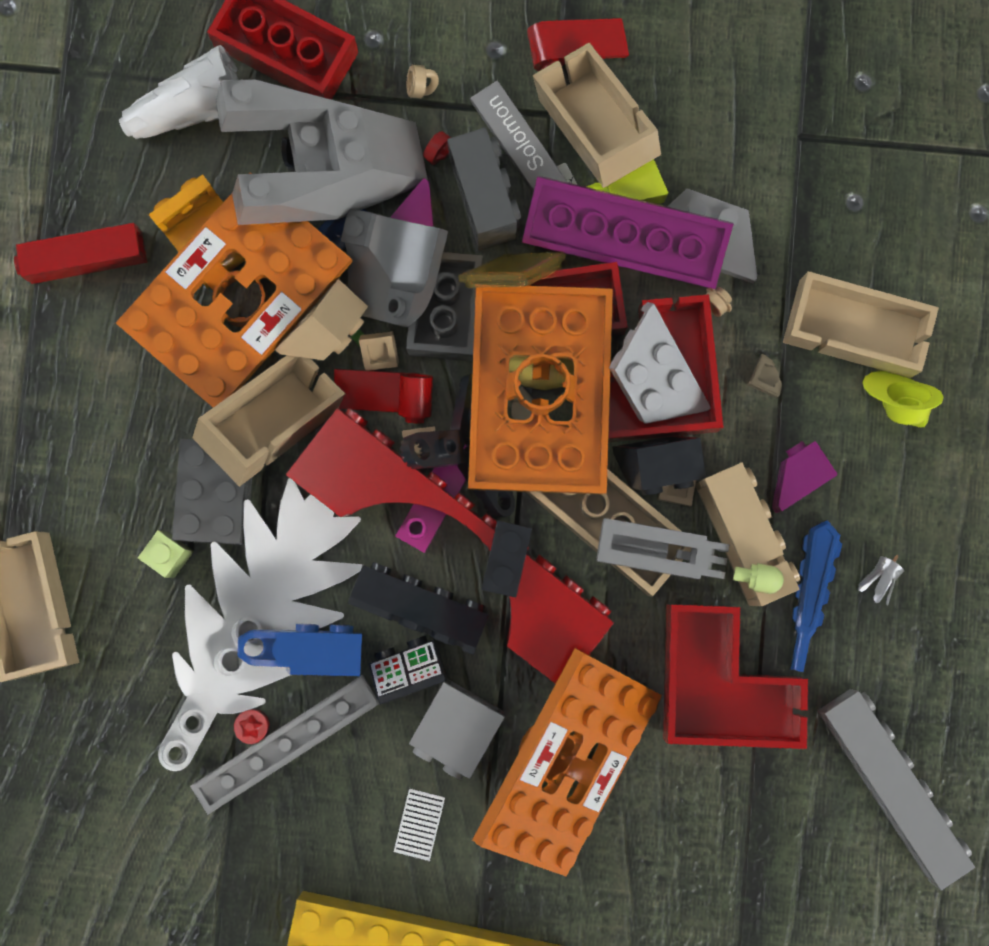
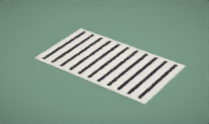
[394,789,445,861]

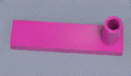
[395,445,466,553]

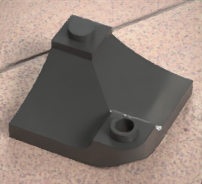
[341,209,448,327]

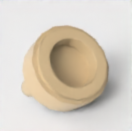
[406,64,439,99]

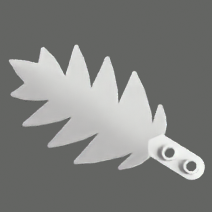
[158,478,363,771]

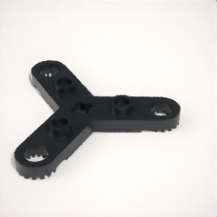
[400,373,515,519]

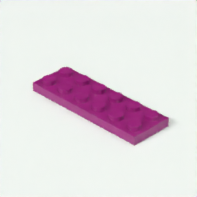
[522,176,734,289]

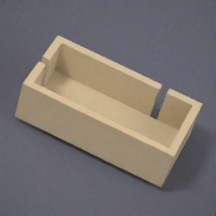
[533,43,661,188]
[783,271,939,378]
[192,355,345,487]
[695,463,800,606]
[0,531,80,682]

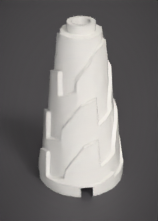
[119,45,243,139]

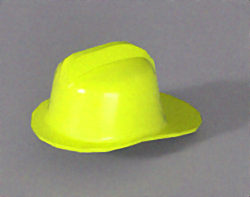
[862,371,944,428]

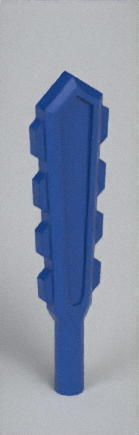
[790,520,842,672]

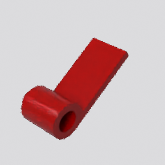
[527,18,629,72]
[334,368,433,424]

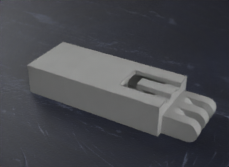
[596,518,730,579]

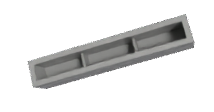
[817,689,975,891]

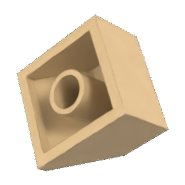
[275,279,368,360]

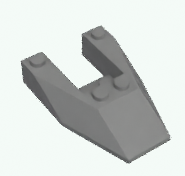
[216,79,428,225]

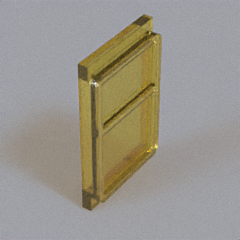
[458,252,566,288]

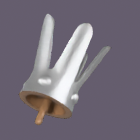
[858,555,904,605]

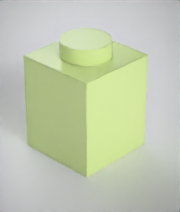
[138,530,194,578]

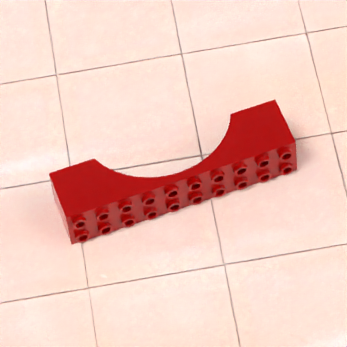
[286,408,614,684]

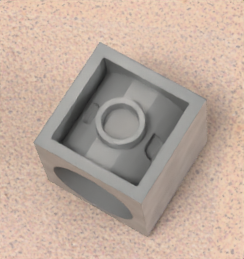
[409,679,505,780]

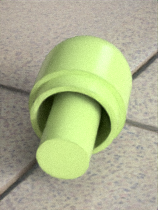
[733,563,784,594]

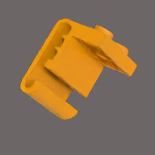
[149,174,245,289]

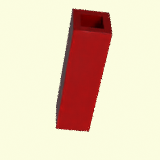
[14,223,148,284]

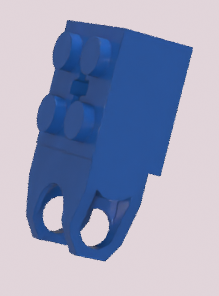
[237,624,362,676]

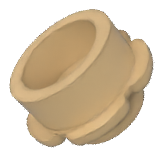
[706,287,732,317]

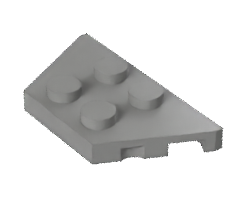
[667,188,757,284]
[609,302,711,424]

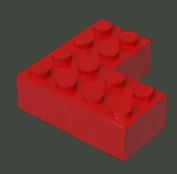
[608,294,724,442]
[663,604,808,749]

